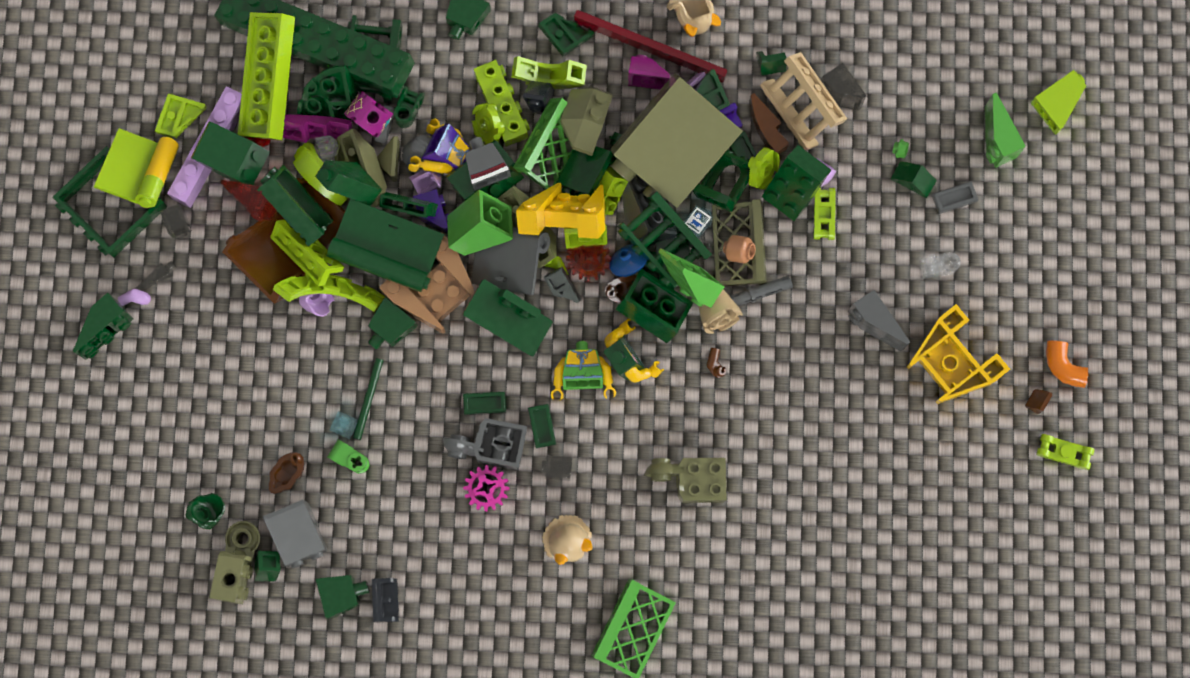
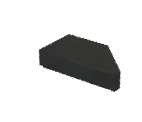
[543,266,581,303]

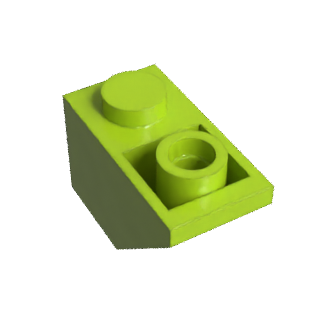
[597,166,628,215]

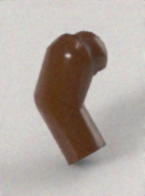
[706,348,726,378]

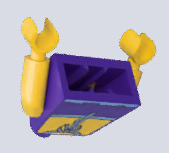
[408,118,469,174]

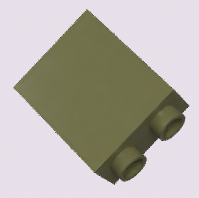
[610,73,743,208]

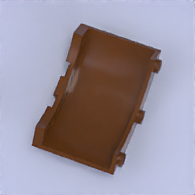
[222,178,345,304]

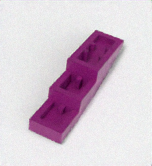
[283,115,353,143]

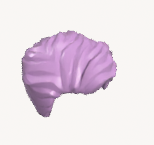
[299,294,335,317]

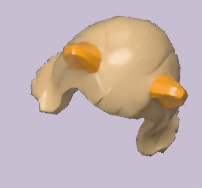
[667,0,721,37]
[542,515,593,565]

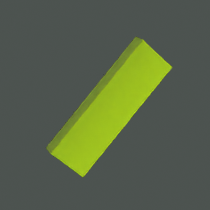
[238,12,295,140]

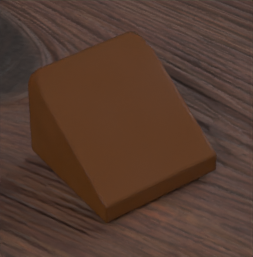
[1025,389,1052,414]

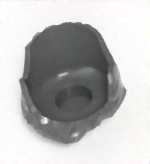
[402,135,432,169]

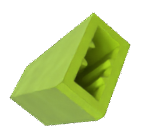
[1031,70,1087,135]

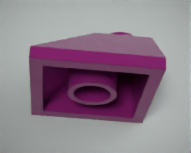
[628,55,670,90]

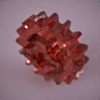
[566,245,611,282]

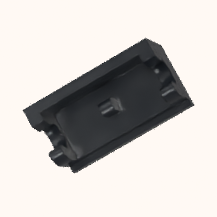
[372,578,399,623]

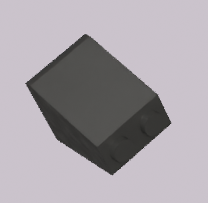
[263,500,328,569]

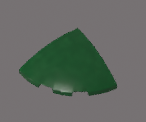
[297,65,358,122]

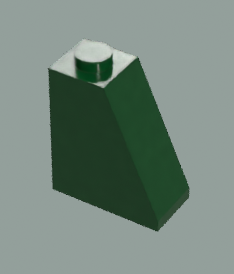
[315,160,382,205]

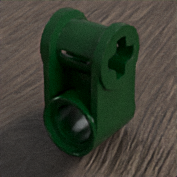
[394,86,425,128]

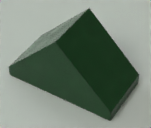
[891,161,937,199]

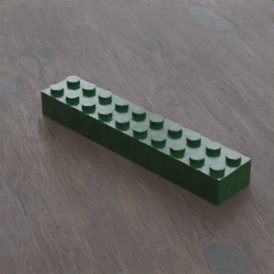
[214,0,415,99]

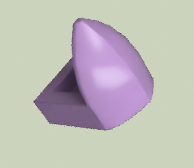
[409,170,442,194]

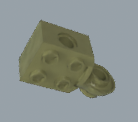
[644,458,727,503]
[209,521,260,605]

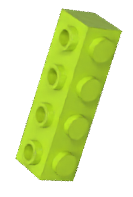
[474,60,530,147]

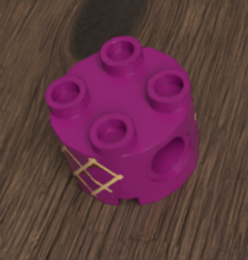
[344,91,393,138]

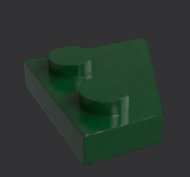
[538,13,594,57]
[695,69,730,111]

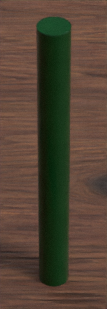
[353,358,384,441]

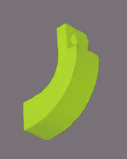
[511,56,587,89]
[293,141,348,206]

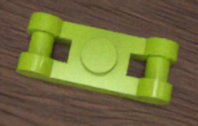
[813,187,836,240]
[1036,434,1095,470]

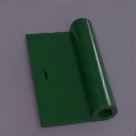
[327,199,444,292]

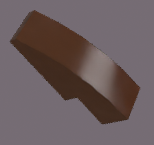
[749,93,789,155]

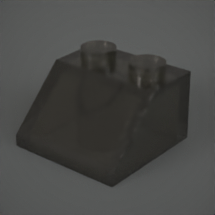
[821,63,866,110]

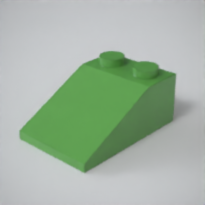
[985,92,1026,168]
[659,248,725,308]

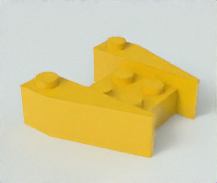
[516,183,605,239]
[907,304,1011,404]

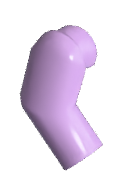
[118,289,151,306]

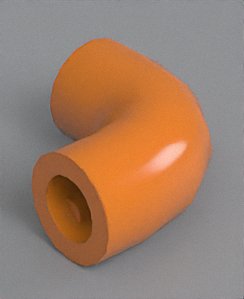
[1046,340,1088,388]

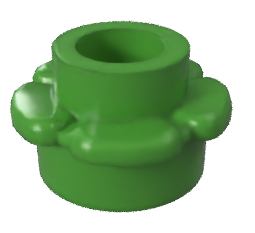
[893,139,909,159]

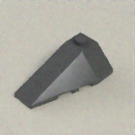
[622,174,677,246]

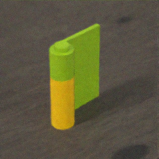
[94,128,179,208]

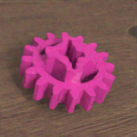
[463,465,510,512]

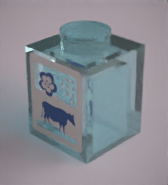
[684,205,713,240]

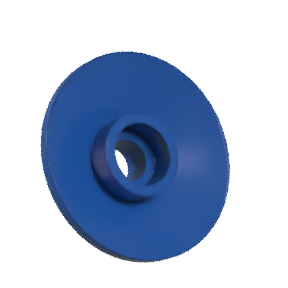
[609,244,647,277]

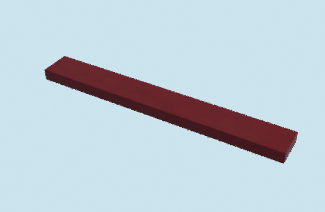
[574,10,728,83]

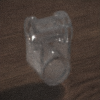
[918,253,961,279]

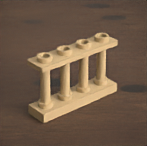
[760,52,847,150]

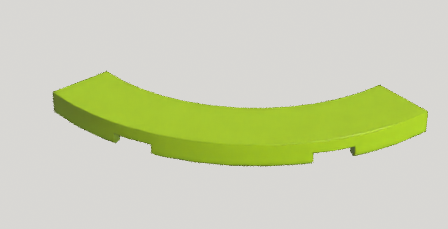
[273,274,388,312]

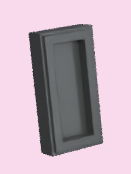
[932,181,979,214]

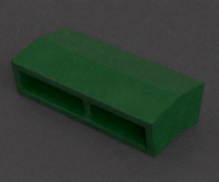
[379,192,438,218]

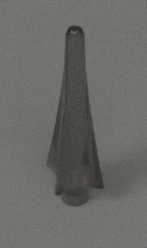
[135,261,176,291]

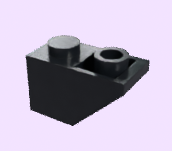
[523,81,555,115]

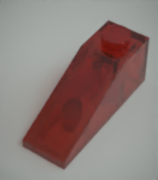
[220,180,277,221]

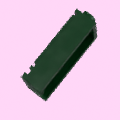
[257,164,334,247]

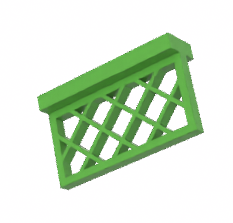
[513,98,573,190]
[591,579,676,678]

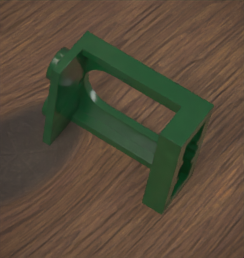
[692,149,750,212]

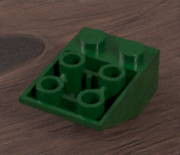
[73,293,133,360]

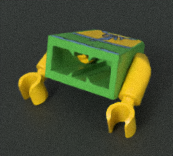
[551,341,616,400]

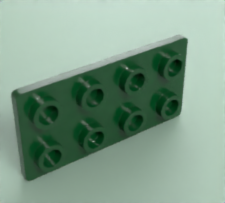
[463,279,553,357]

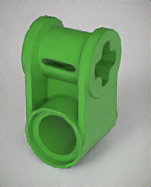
[327,439,370,474]

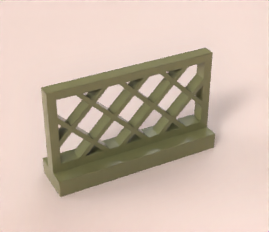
[712,199,767,286]

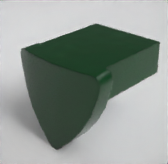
[756,51,787,76]

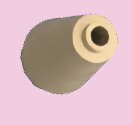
[698,275,743,334]

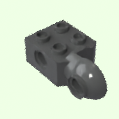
[442,418,527,471]

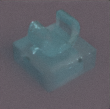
[330,411,358,440]

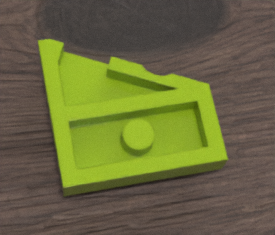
[155,93,207,139]

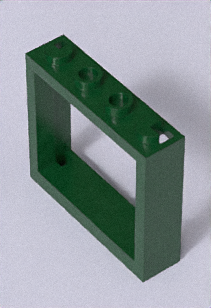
[52,146,168,258]

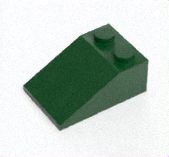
[191,121,270,188]

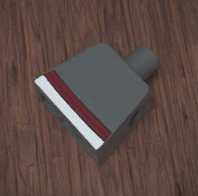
[465,137,511,191]

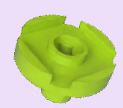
[472,103,505,145]
[748,147,780,190]

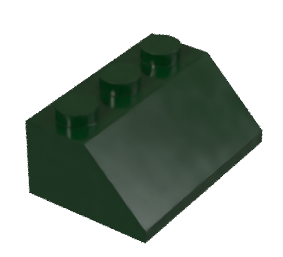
[446,140,524,202]
[615,269,693,343]

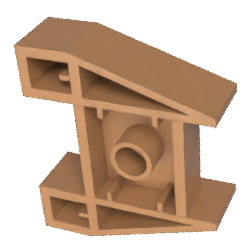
[379,233,475,334]

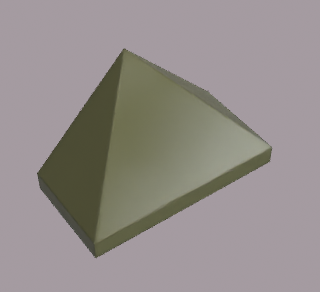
[377,136,400,182]

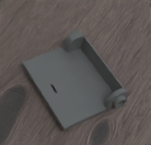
[471,227,550,295]

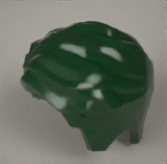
[186,493,225,530]

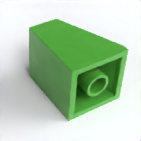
[447,190,513,256]

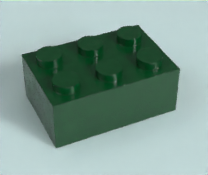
[761,145,831,221]

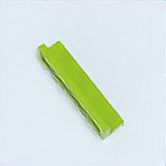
[270,220,344,286]

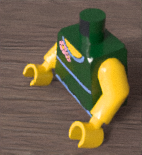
[603,319,664,383]

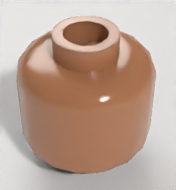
[723,235,756,264]

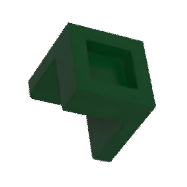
[254,551,280,581]

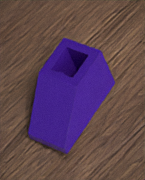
[413,189,449,233]

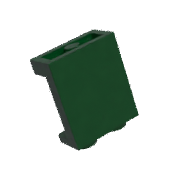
[556,146,617,197]

